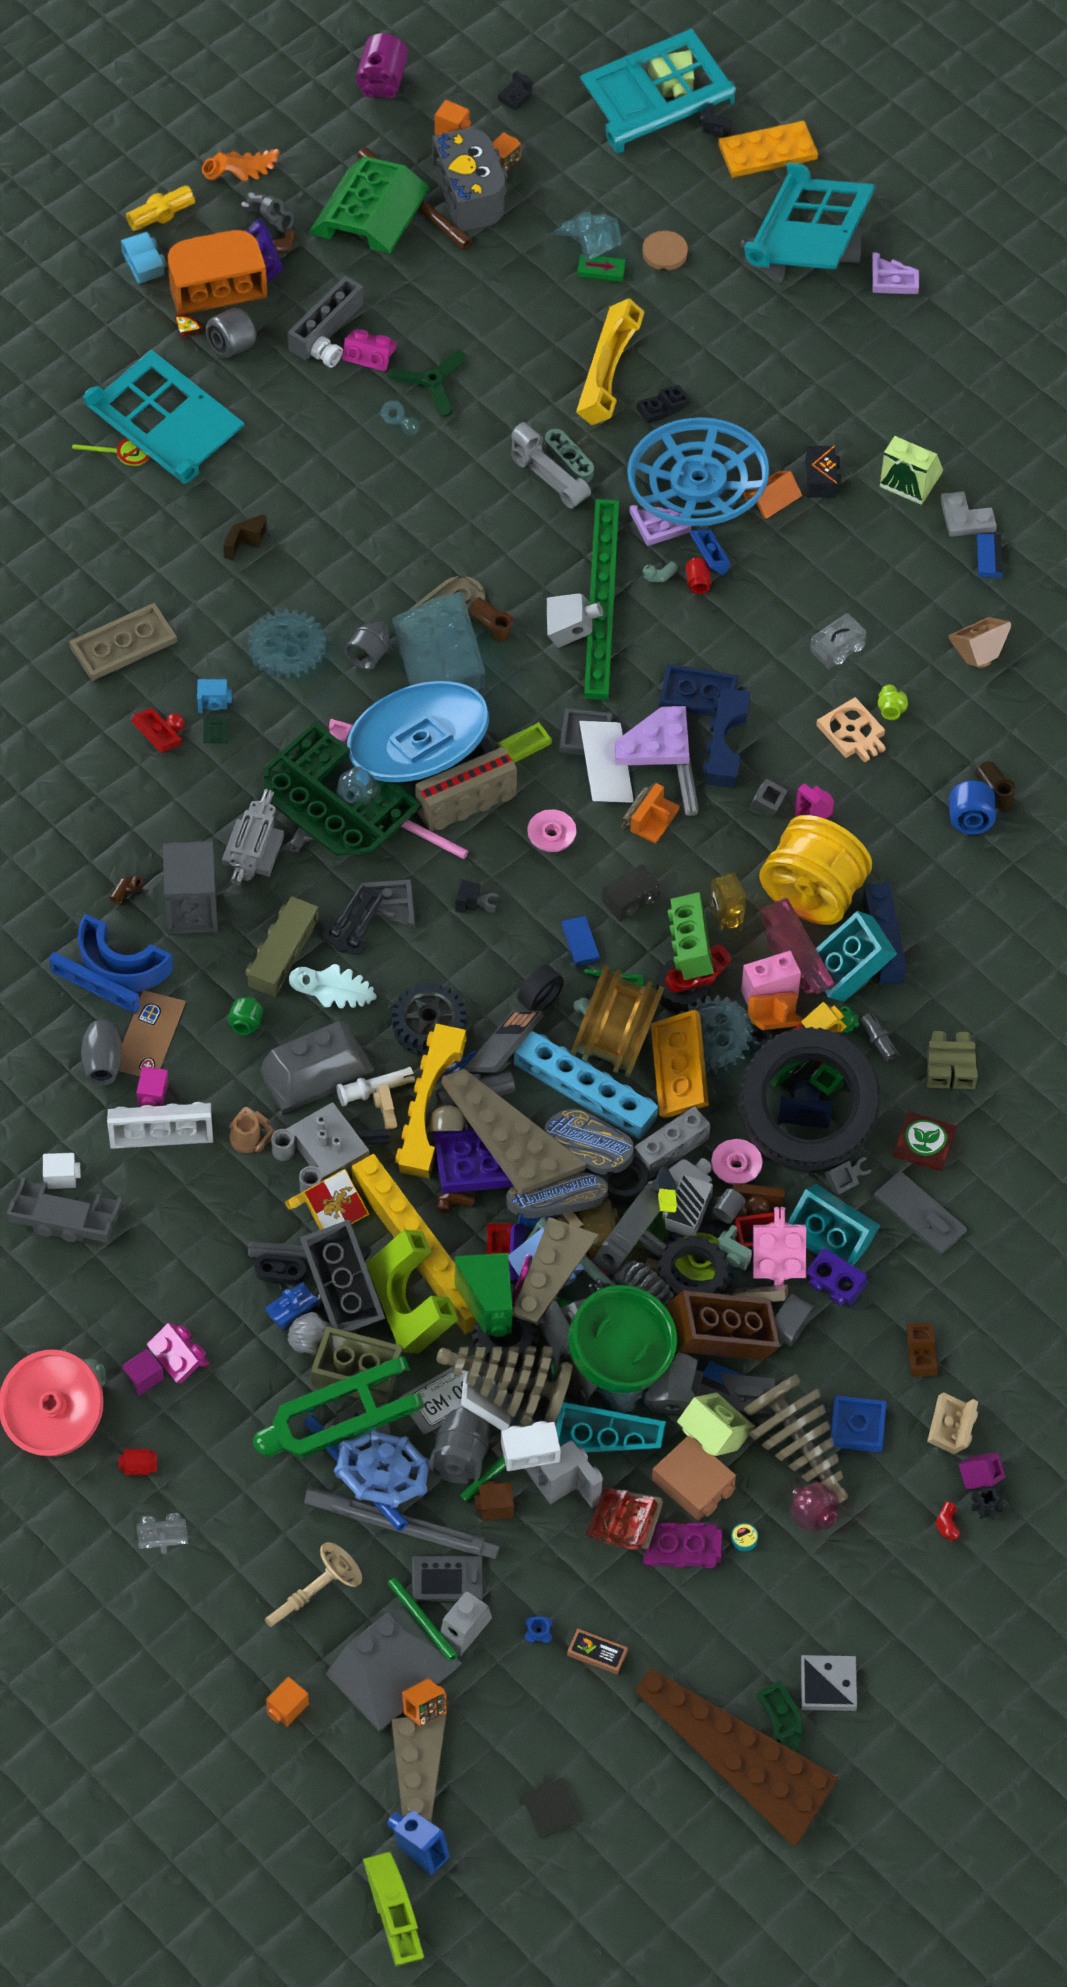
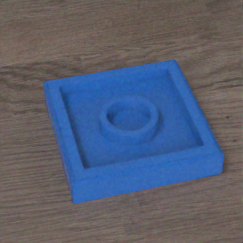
[830,1395,887,1453]

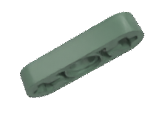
[545,429,594,483]

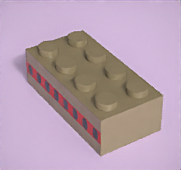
[416,747,517,832]

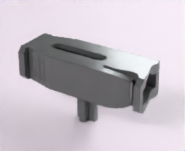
[593,1181,667,1274]

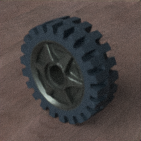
[392,982,467,1056]

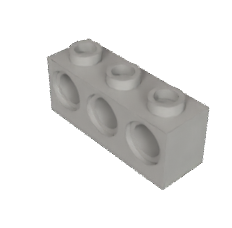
[634,1106,710,1179]

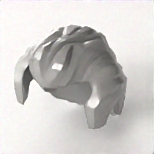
[288,1312,332,1356]

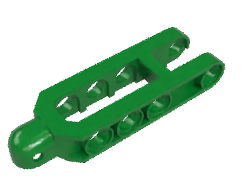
[253,1357,425,1459]

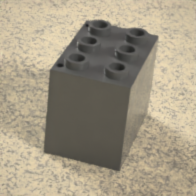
[163,840,218,935]

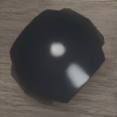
[744,1025,775,1055]

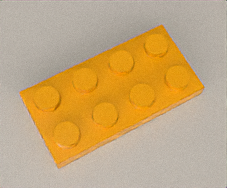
[719,121,818,178]
[651,1010,709,1119]

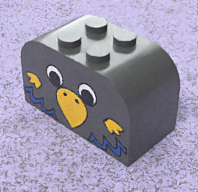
[433,128,507,232]

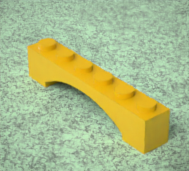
[576,298,645,426]
[395,1024,467,1179]

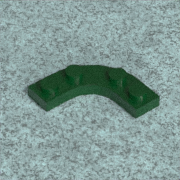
[756,1681,802,1753]

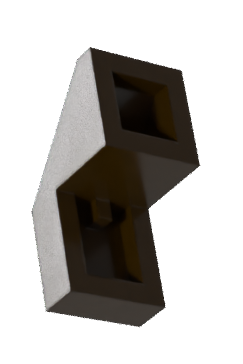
[223,514,267,561]

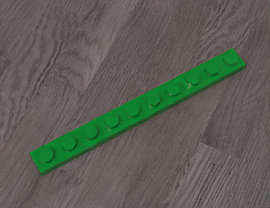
[584,499,619,700]

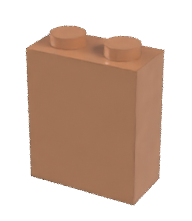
[652,1436,736,1521]

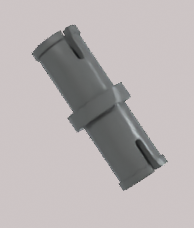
[860,1013,899,1062]

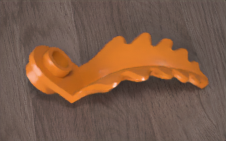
[202,149,280,181]

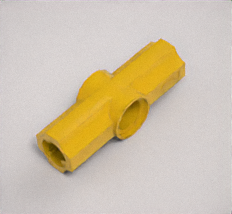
[126,185,195,231]

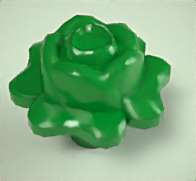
[840,1006,859,1033]

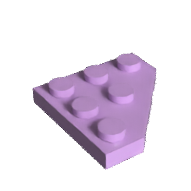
[615,706,689,765]

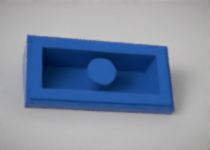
[690,529,731,575]

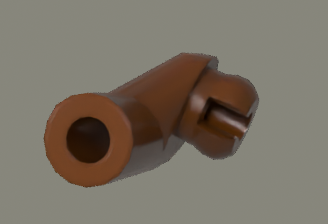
[273,229,296,254]
[436,1192,475,1213]

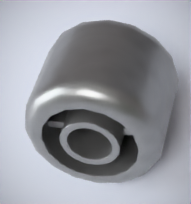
[206,308,256,358]

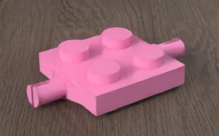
[753,1207,806,1286]

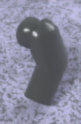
[288,827,315,852]

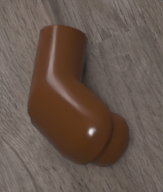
[109,876,144,904]

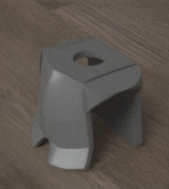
[644,1352,703,1414]

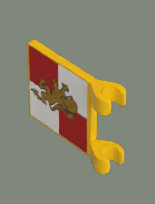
[285,1169,369,1231]

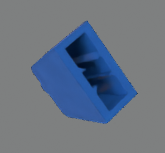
[387,1811,450,1876]

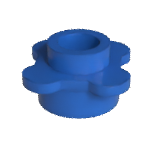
[525,1616,552,1643]

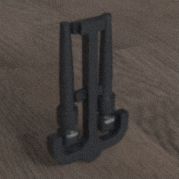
[324,884,384,955]

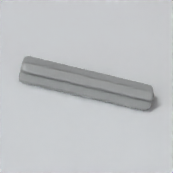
[677,757,699,816]

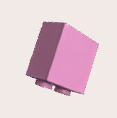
[741,950,801,1005]

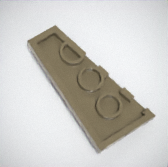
[512,1217,599,1324]
[392,1713,446,1823]

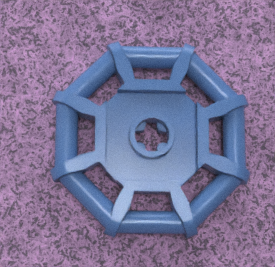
[334,1429,430,1508]

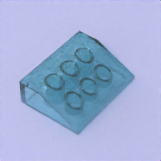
[392,592,486,690]

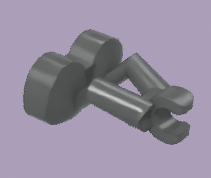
[241,192,294,234]

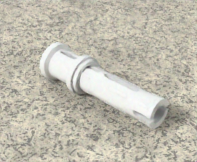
[336,1067,415,1106]

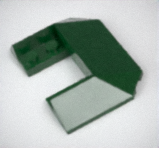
[264,721,422,856]

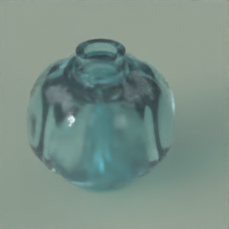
[336,766,382,807]

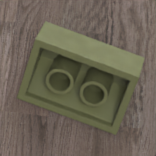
[311,1326,403,1405]

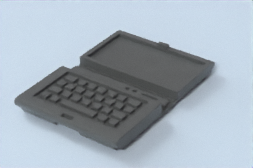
[536,1301,597,1406]

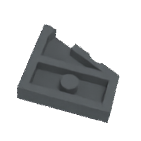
[361,879,415,928]

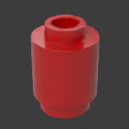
[686,557,711,594]
[118,1448,157,1476]

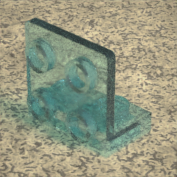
[555,212,622,259]

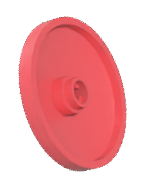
[0,1350,104,1457]

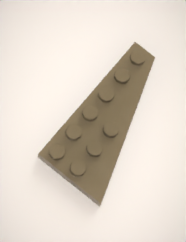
[441,1069,587,1195]

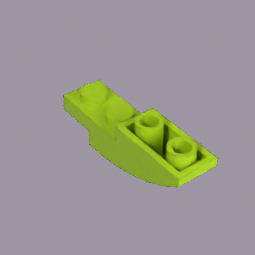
[363,1852,424,1967]

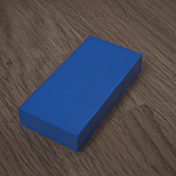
[562,916,600,967]

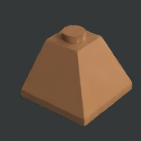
[948,617,1011,668]

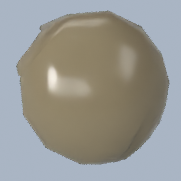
[429,1105,469,1132]

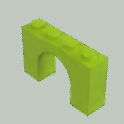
[366,1229,458,1354]

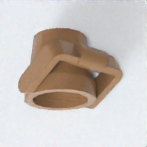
[229,1107,275,1154]

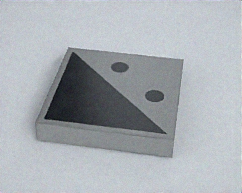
[801,1655,857,1711]

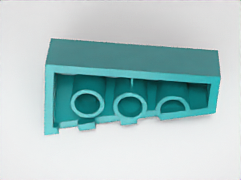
[556,1402,666,1452]

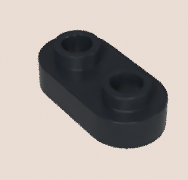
[254,1254,306,1285]

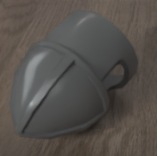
[344,620,390,670]

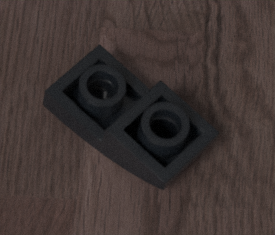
[636,385,690,424]

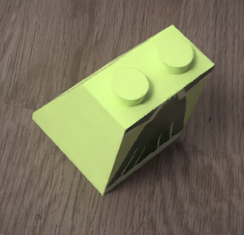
[880,436,943,505]

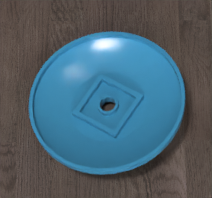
[347,681,489,782]

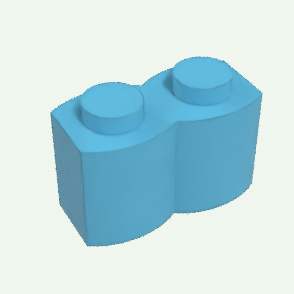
[121,232,167,284]

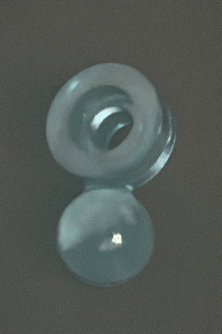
[381,401,420,436]

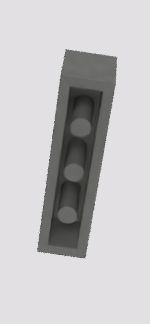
[288,276,364,361]

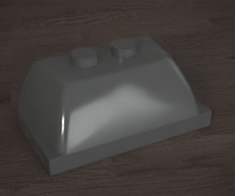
[260,1021,374,1114]
[300,1220,385,1332]

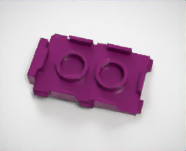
[643,1523,722,1568]

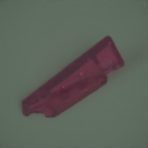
[762,898,834,994]

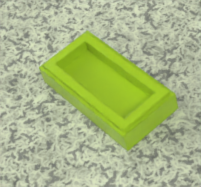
[498,722,552,763]

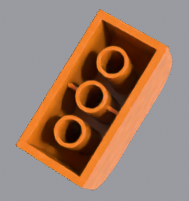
[168,230,267,315]

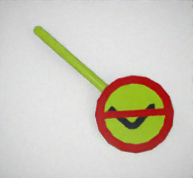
[72,438,150,466]

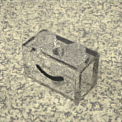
[810,613,866,669]

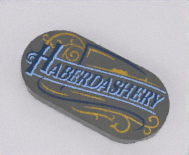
[545,1109,634,1174]
[507,1173,608,1219]

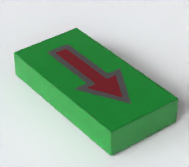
[577,254,626,282]

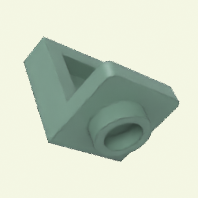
[717,1225,752,1270]

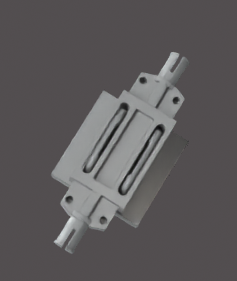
[222,789,285,885]

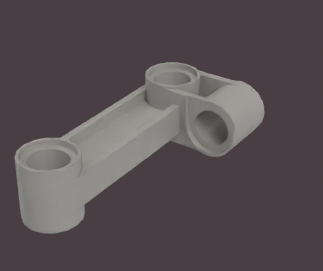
[511,422,591,509]

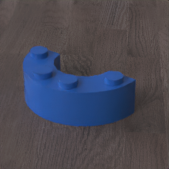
[78,914,173,992]

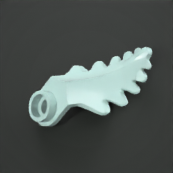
[289,964,377,1008]

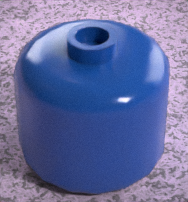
[949,780,996,835]

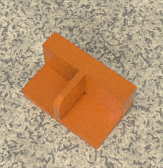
[630,783,680,843]
[747,991,804,1030]

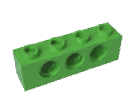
[668,892,714,980]

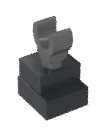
[455,879,499,913]

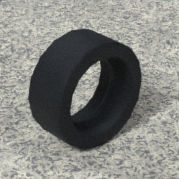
[517,965,564,1011]
[600,1157,648,1206]

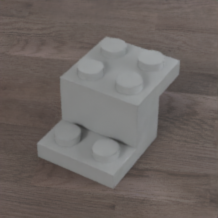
[524,1440,603,1508]

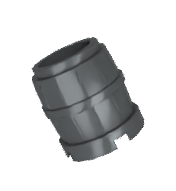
[428,1408,491,1484]

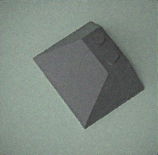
[326,1607,462,1733]

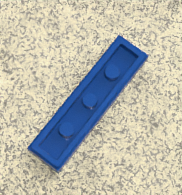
[49,952,140,1014]

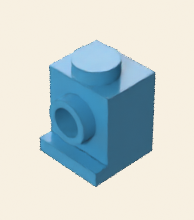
[197,679,232,713]

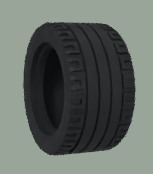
[739,1027,880,1172]

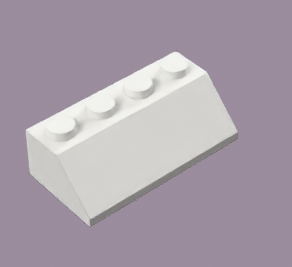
[107,1102,213,1149]

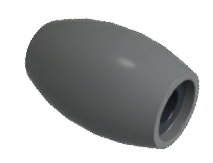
[81,1020,122,1086]

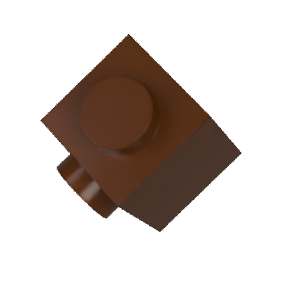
[474,1481,514,1521]

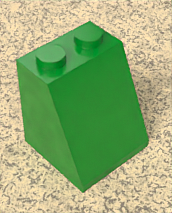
[455,1253,513,1337]

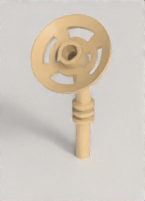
[265,1542,362,1627]

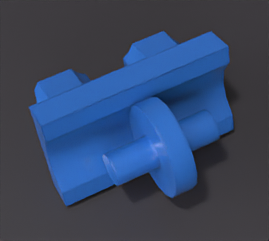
[265,1282,319,1330]

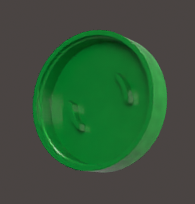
[568,1285,677,1393]

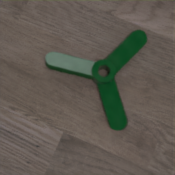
[387,350,466,417]

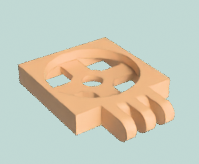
[816,697,885,762]

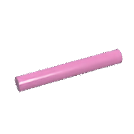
[401,820,468,859]

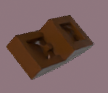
[906,1323,938,1377]

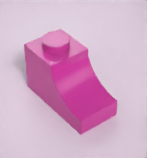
[795,783,834,819]

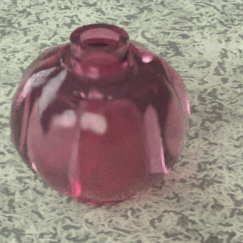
[791,1482,839,1532]

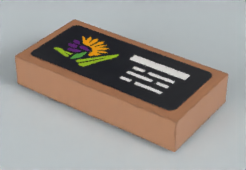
[567,1629,628,1675]

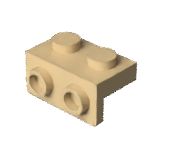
[927,1393,978,1454]

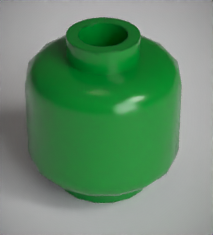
[228,997,264,1035]

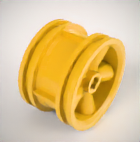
[759,815,872,925]

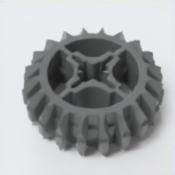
[612,1260,674,1310]

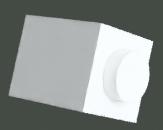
[43,1153,81,1189]

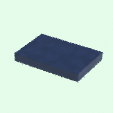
[659,664,738,717]

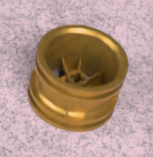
[570,964,665,1077]

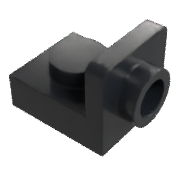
[498,70,533,111]

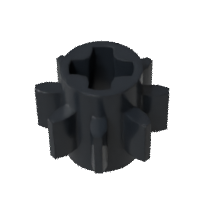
[971,1486,1004,1520]

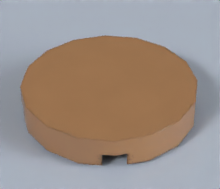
[642,231,688,271]

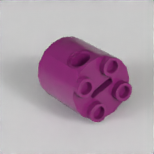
[356,33,408,98]

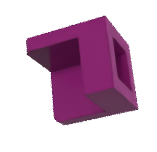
[122,1349,164,1396]
[959,1452,1005,1489]

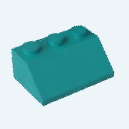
[788,1184,880,1266]

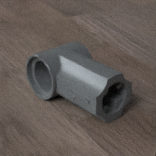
[703,1189,746,1223]

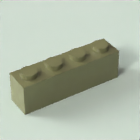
[245,896,319,997]

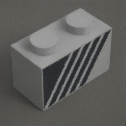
[662,1174,713,1237]

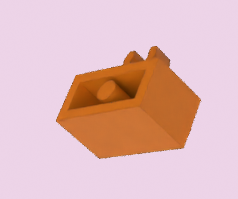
[435,100,471,135]

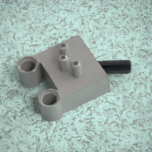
[271,1102,391,1192]

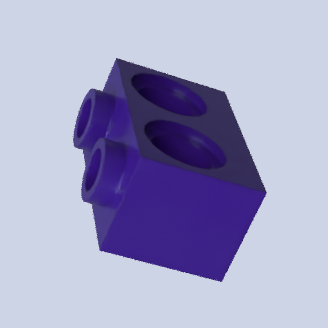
[806,1248,868,1307]

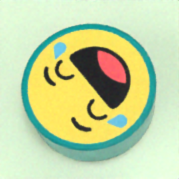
[731,1523,758,1552]

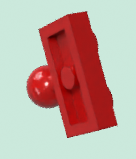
[131,708,185,753]

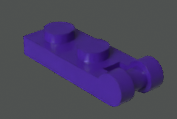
[245,219,284,282]

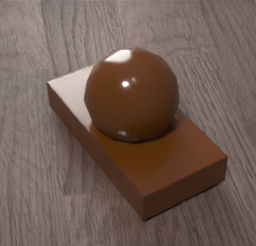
[733,1183,785,1216]

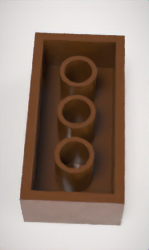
[667,1290,780,1360]

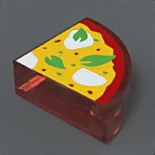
[175,315,203,338]

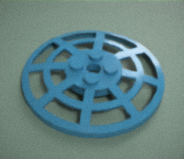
[628,418,769,526]

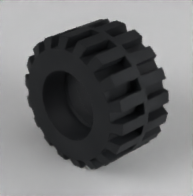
[472,1316,538,1372]

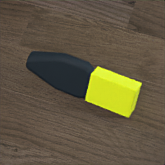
[655,1167,677,1212]

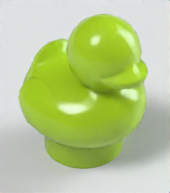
[878,684,908,720]

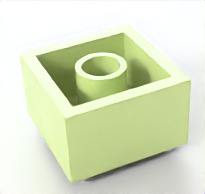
[677,1392,755,1456]

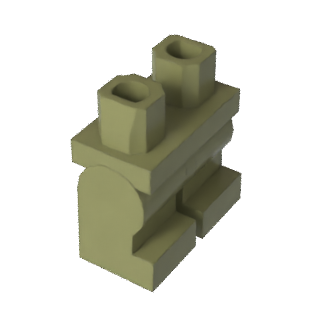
[927,1031,978,1089]

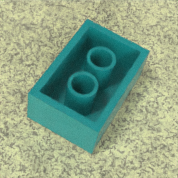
[804,911,897,1002]

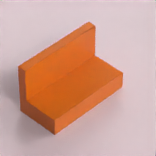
[743,471,802,519]

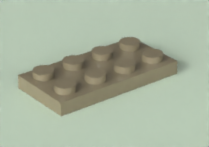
[69,603,177,681]

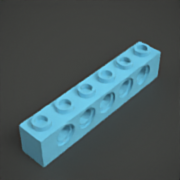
[514,1031,658,1140]

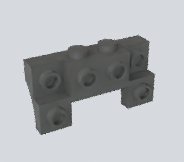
[6,1178,122,1243]

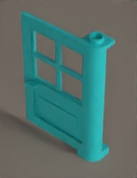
[580,29,736,154]
[744,163,876,269]
[83,349,244,484]

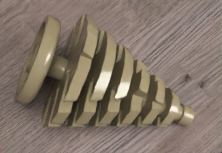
[437,1346,572,1426]
[744,1374,848,1504]

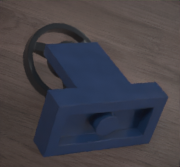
[778,1070,832,1128]

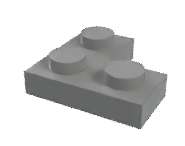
[940,491,997,537]

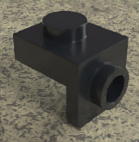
[700,103,731,138]

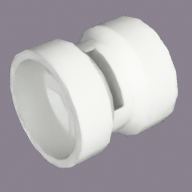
[311,336,343,368]

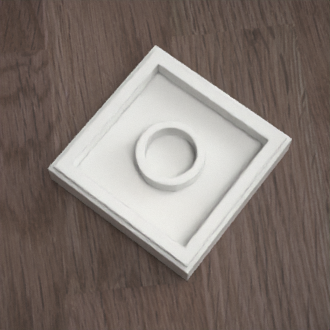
[461,1372,511,1431]

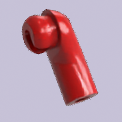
[936,1502,960,1541]

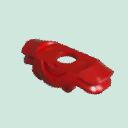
[665,945,731,993]

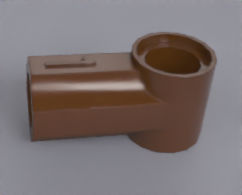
[466,597,513,642]

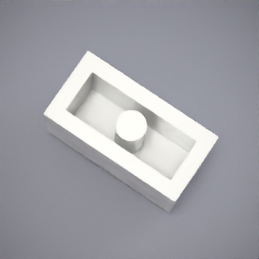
[501,1421,561,1471]

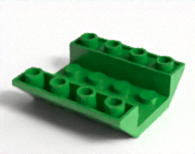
[309,156,430,254]

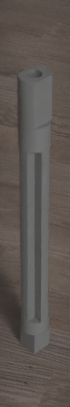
[304,1486,501,1559]

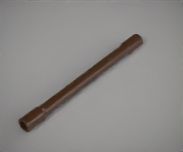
[357,147,472,250]

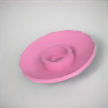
[527,809,576,852]
[711,1139,763,1184]

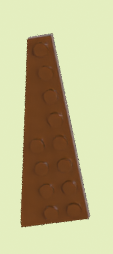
[635,1668,838,1848]

